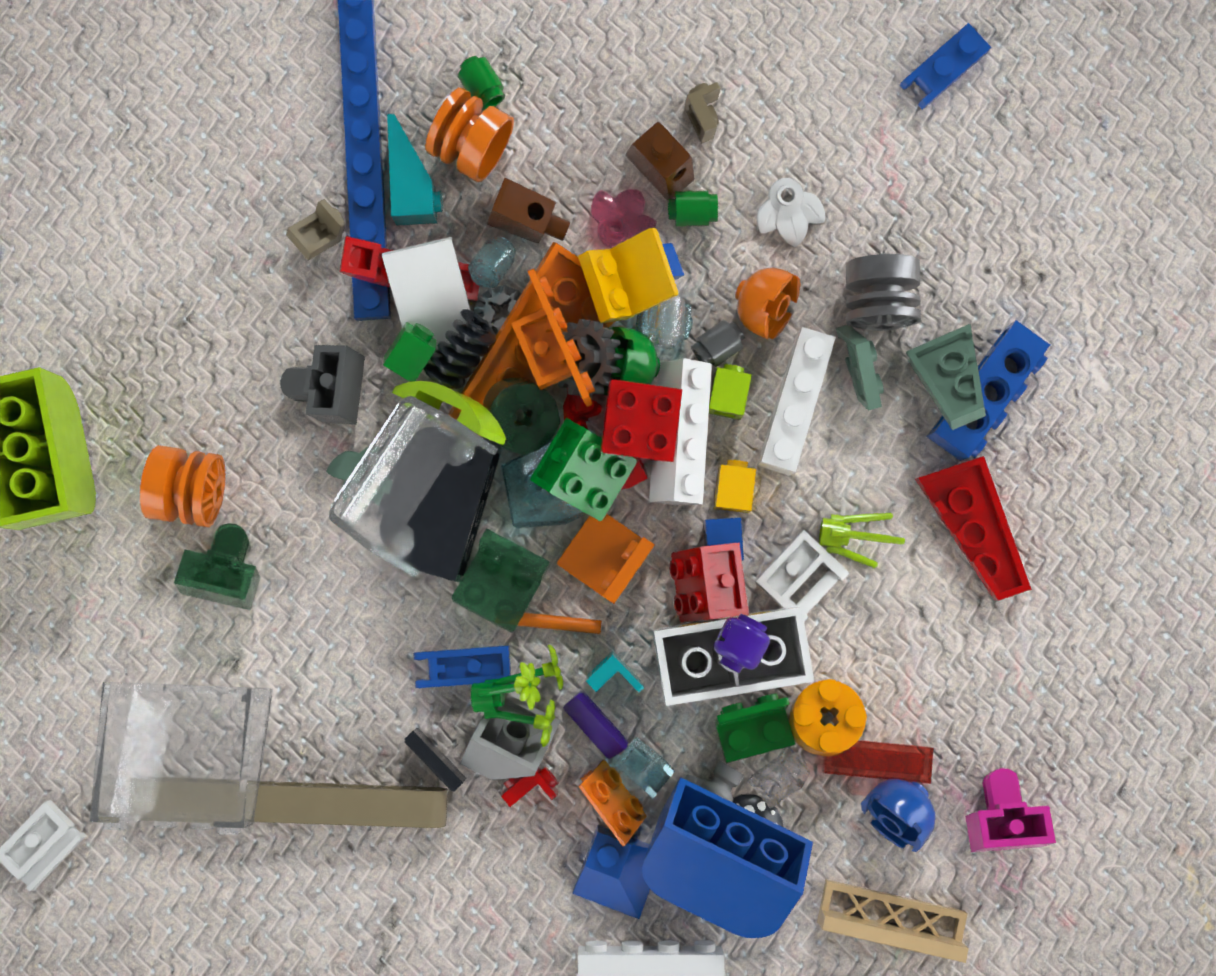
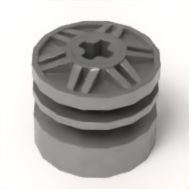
[845,254,921,331]

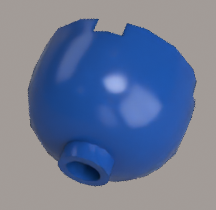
[861,779,936,852]

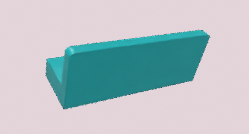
[586,651,644,692]

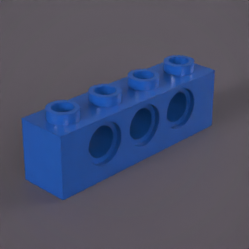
[926,320,1050,461]

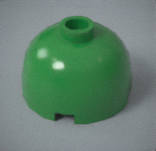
[603,327,660,396]

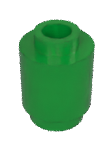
[458,56,505,111]
[668,190,718,227]

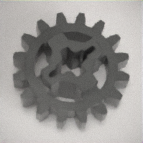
[558,319,623,397]

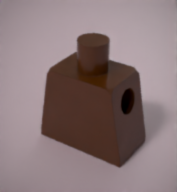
[625,122,695,201]
[487,178,570,243]

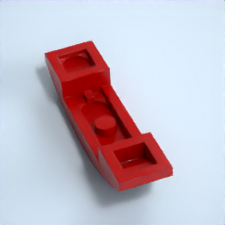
[339,236,482,302]

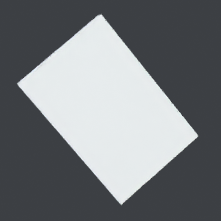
[382,237,471,350]

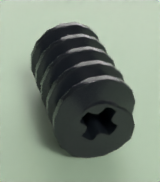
[424,309,496,389]

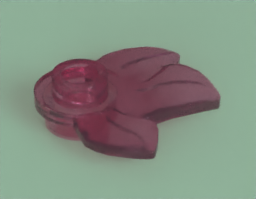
[591,189,657,248]

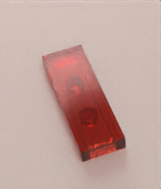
[822,740,934,784]

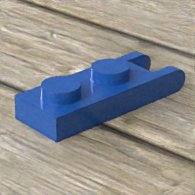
[900,23,992,110]
[413,645,511,688]

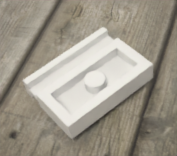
[0,800,86,892]

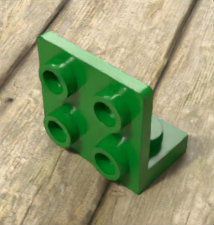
[529,418,637,521]
[715,693,796,764]

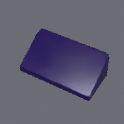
[563,690,628,759]

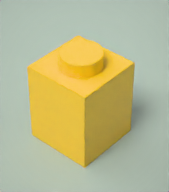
[713,460,756,513]

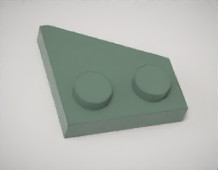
[836,325,884,411]

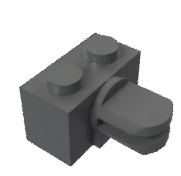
[280,345,365,425]

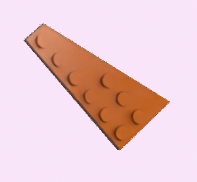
[443,242,616,437]

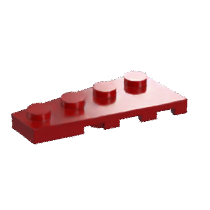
[915,456,1032,601]

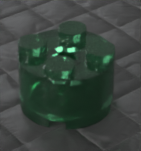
[483,377,560,455]

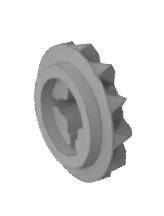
[474,285,521,335]

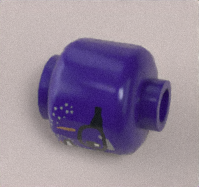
[714,614,770,673]

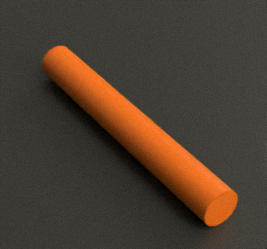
[495,610,602,634]

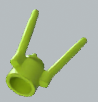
[818,513,905,568]

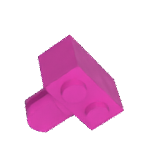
[965,768,1056,852]

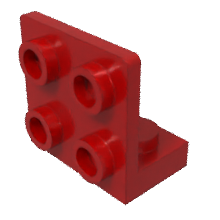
[601,380,683,462]
[669,543,749,622]

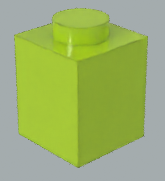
[709,364,752,420]

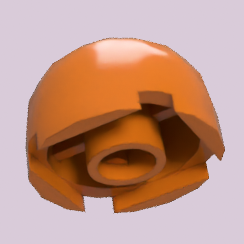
[735,267,801,339]

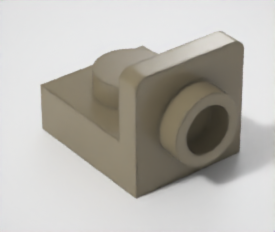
[684,82,721,144]

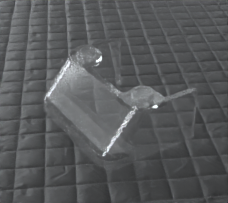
[329,396,498,577]

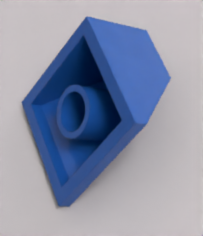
[572,825,650,919]

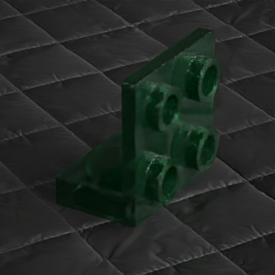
[452,528,550,633]

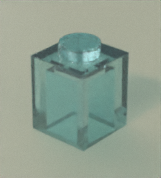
[613,737,675,799]

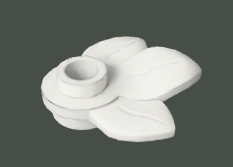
[757,178,825,247]

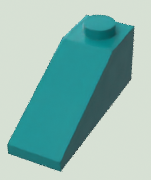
[387,114,443,226]

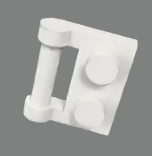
[755,530,849,622]

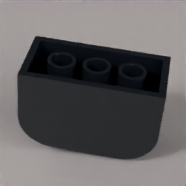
[379,426,502,583]

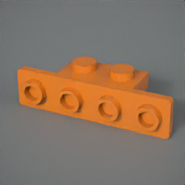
[511,268,595,407]

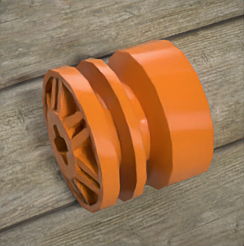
[425,87,514,182]
[140,445,226,528]

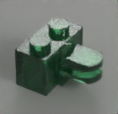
[174,523,261,610]

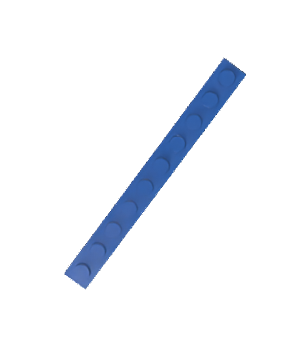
[338,0,391,321]

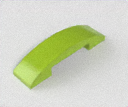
[392,381,506,445]

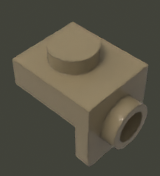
[286,199,346,261]

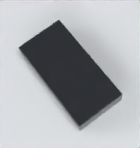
[404,728,467,791]

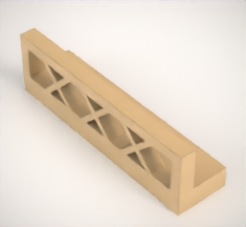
[817,879,969,963]

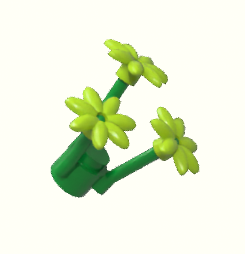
[471,645,564,747]

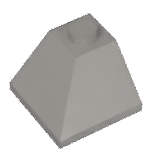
[460,693,561,780]

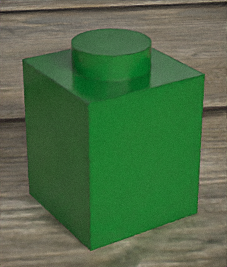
[383,322,436,382]

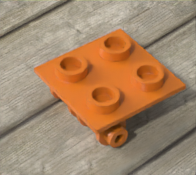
[578,759,647,846]

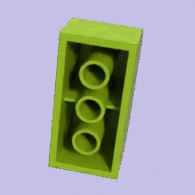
[0,367,96,530]

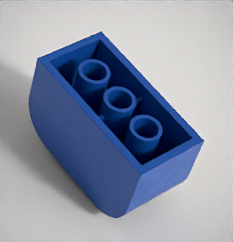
[642,777,813,938]

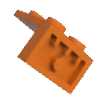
[557,514,655,604]

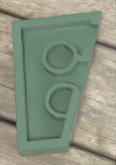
[906,324,986,430]

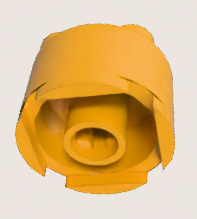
[789,679,867,756]

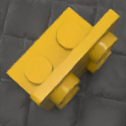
[578,228,678,323]

